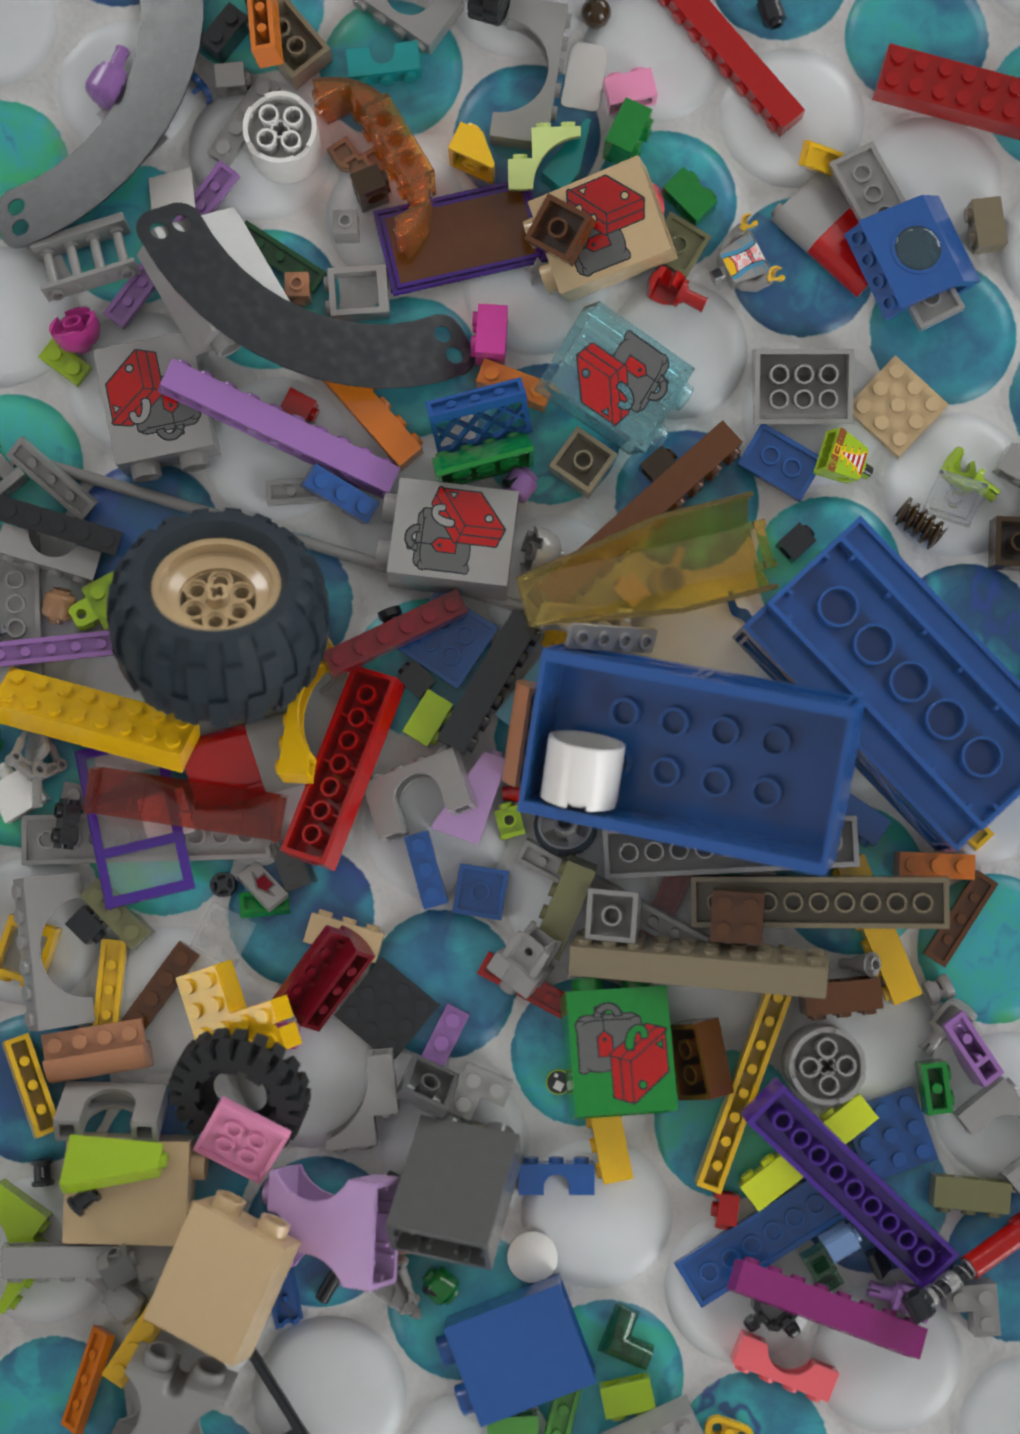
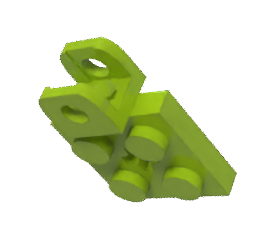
[68,571,114,631]

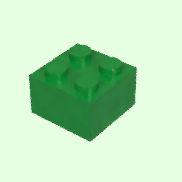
[603,97,654,164]

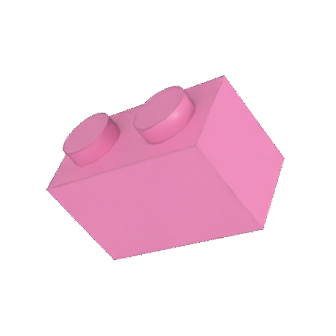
[603,67,658,115]

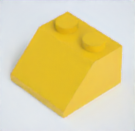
[448,122,495,185]

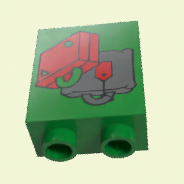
[560,977,678,1120]

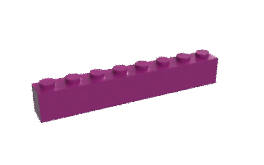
[726,1256,928,1359]

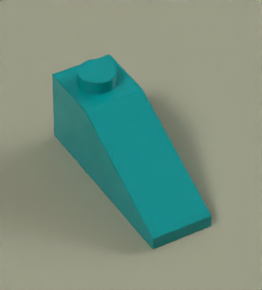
[541,117,591,191]

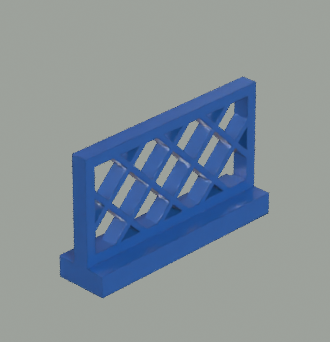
[425,377,533,453]

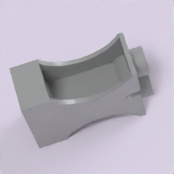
[111,1341,238,1434]

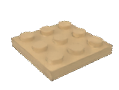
[853,355,949,459]

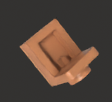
[284,272,312,308]

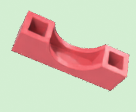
[730,1329,839,1403]

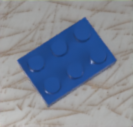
[737,424,819,502]

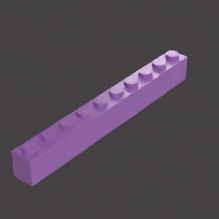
[158,358,400,499]

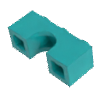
[346,40,422,88]

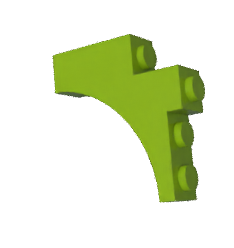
[0,1178,53,1315]

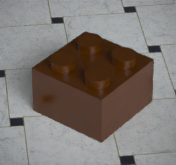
[524,193,597,267]
[710,888,765,945]

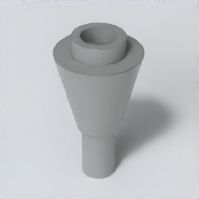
[838,952,881,977]

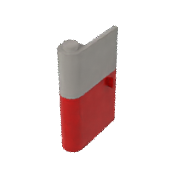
[771,172,869,298]
[185,711,304,810]

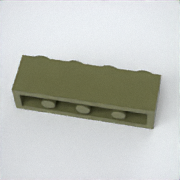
[538,854,598,961]

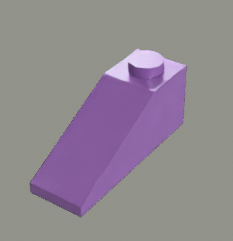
[942,1010,1005,1087]

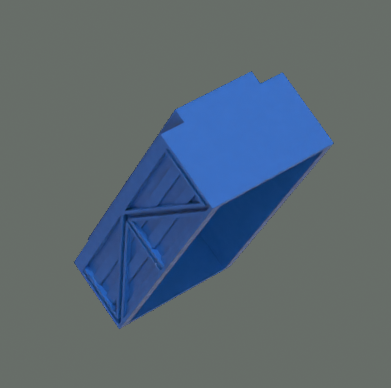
[732,515,1020,852]
[517,642,866,876]

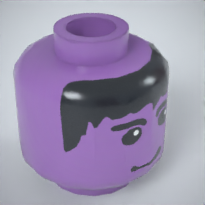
[502,466,538,503]

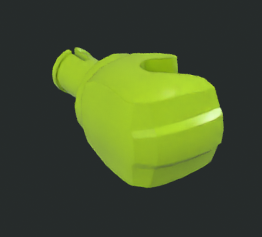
[942,446,1001,503]

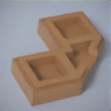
[327,136,394,173]

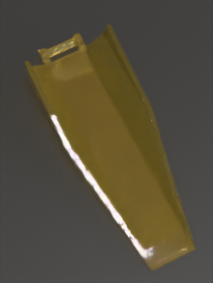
[516,491,779,627]

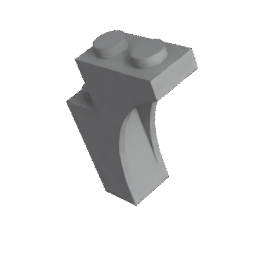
[325,1047,400,1153]

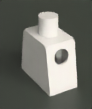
[0,762,52,824]

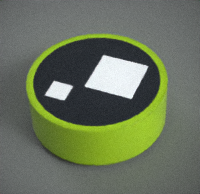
[546,1069,567,1095]

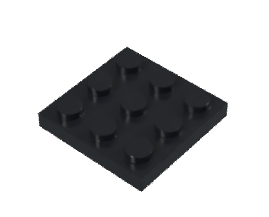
[334,957,440,1060]

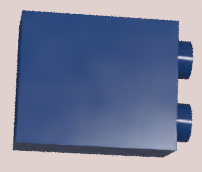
[436,1273,597,1428]

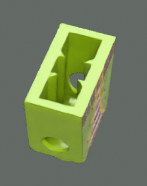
[813,427,873,484]

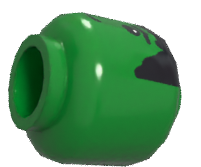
[422,1266,460,1305]

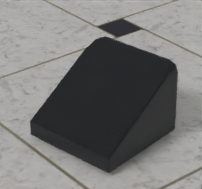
[865,1246,891,1280]

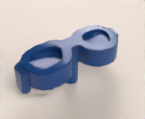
[191,72,213,105]

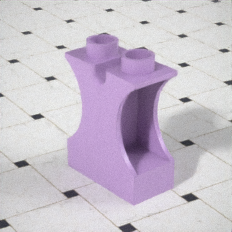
[262,1163,401,1291]

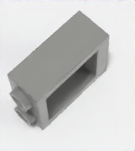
[323,264,391,322]

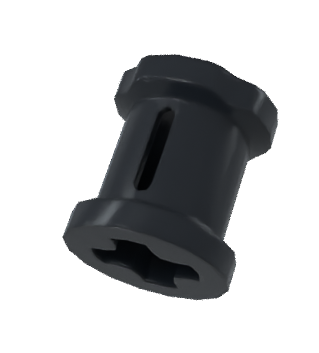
[30,1158,55,1187]
[66,1189,102,1217]

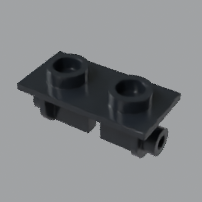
[51,798,82,850]

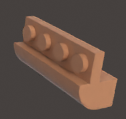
[502,680,537,787]
[41,1017,154,1084]

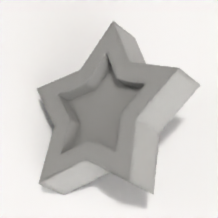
[524,257,545,285]

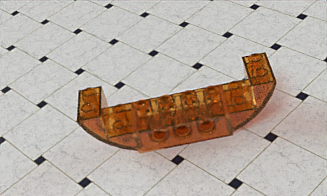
[311,77,436,260]

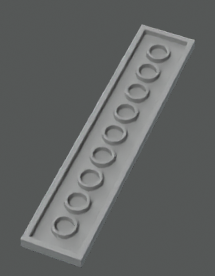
[21,809,272,865]

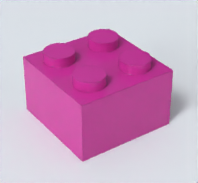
[471,303,508,365]

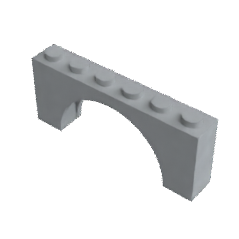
[489,0,572,150]
[11,872,95,1031]

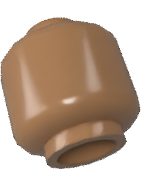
[41,587,77,625]

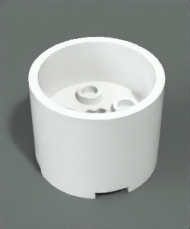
[243,91,323,184]
[541,730,626,811]

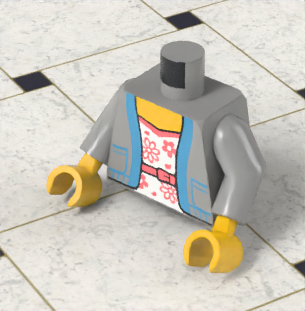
[709,213,785,292]

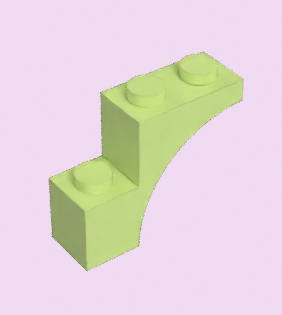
[508,122,581,191]

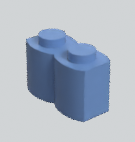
[817,1220,863,1264]

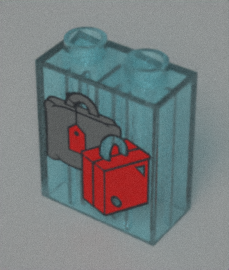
[534,301,695,455]

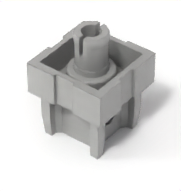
[486,920,563,999]

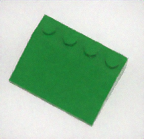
[431,432,534,485]

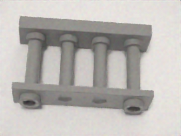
[30,212,142,302]

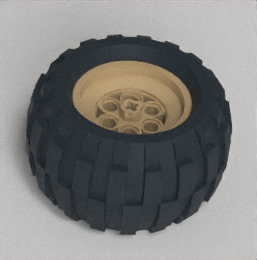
[106,507,329,727]

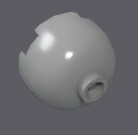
[520,526,564,577]

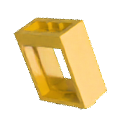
[0,914,63,987]

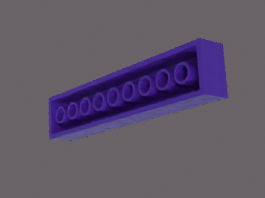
[740,1077,960,1288]

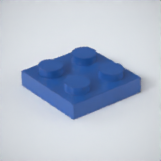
[452,863,509,920]

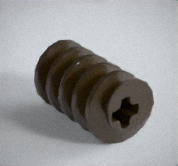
[893,497,948,550]

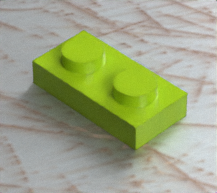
[38,338,93,388]

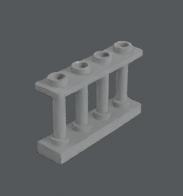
[538,602,658,653]

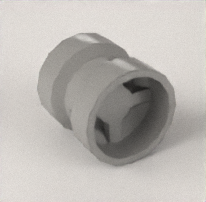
[921,973,956,1006]

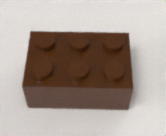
[798,975,884,1021]
[670,1017,734,1101]

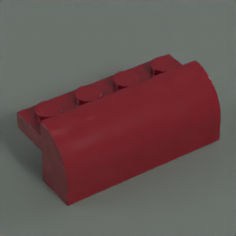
[272,925,375,1032]

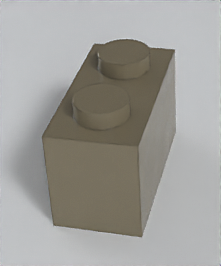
[964,196,1008,254]

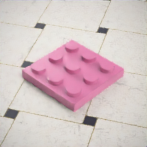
[193,1096,292,1184]

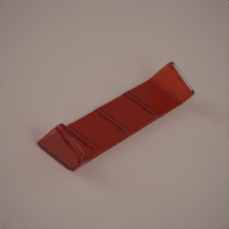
[83,766,288,842]

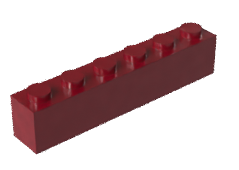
[322,589,468,680]

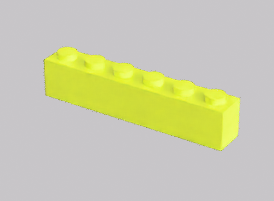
[738,1092,879,1212]

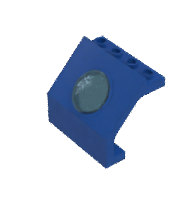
[844,195,981,320]

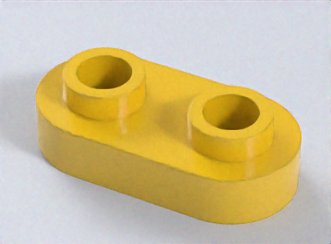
[704,1414,754,1434]

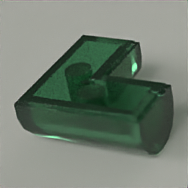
[597,1302,654,1370]

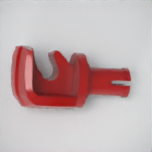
[647,266,708,312]

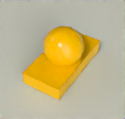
[798,140,844,177]

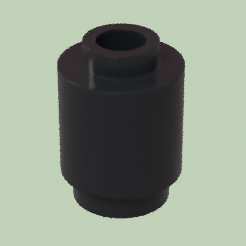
[756,0,787,30]

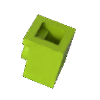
[494,801,526,840]

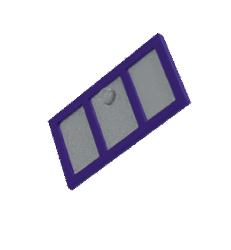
[74,748,196,910]

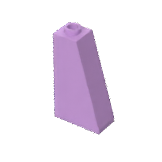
[431,749,505,845]

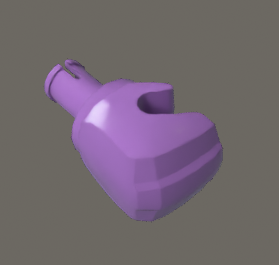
[85,45,131,110]
[866,1280,929,1324]

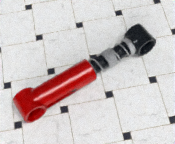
[900,1212,1020,1324]

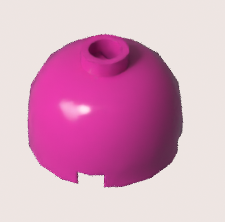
[49,306,100,354]

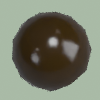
[581,0,611,28]

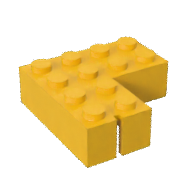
[175,959,302,1050]

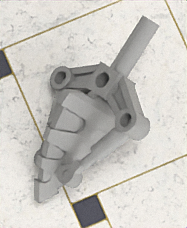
[5,730,68,808]
[362,1254,422,1320]

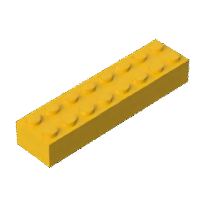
[0,667,200,773]

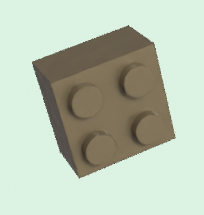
[548,426,618,499]

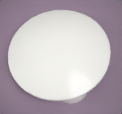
[507,1231,558,1283]

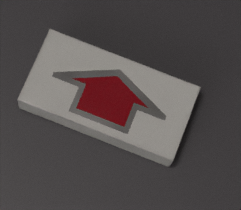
[237,861,289,912]

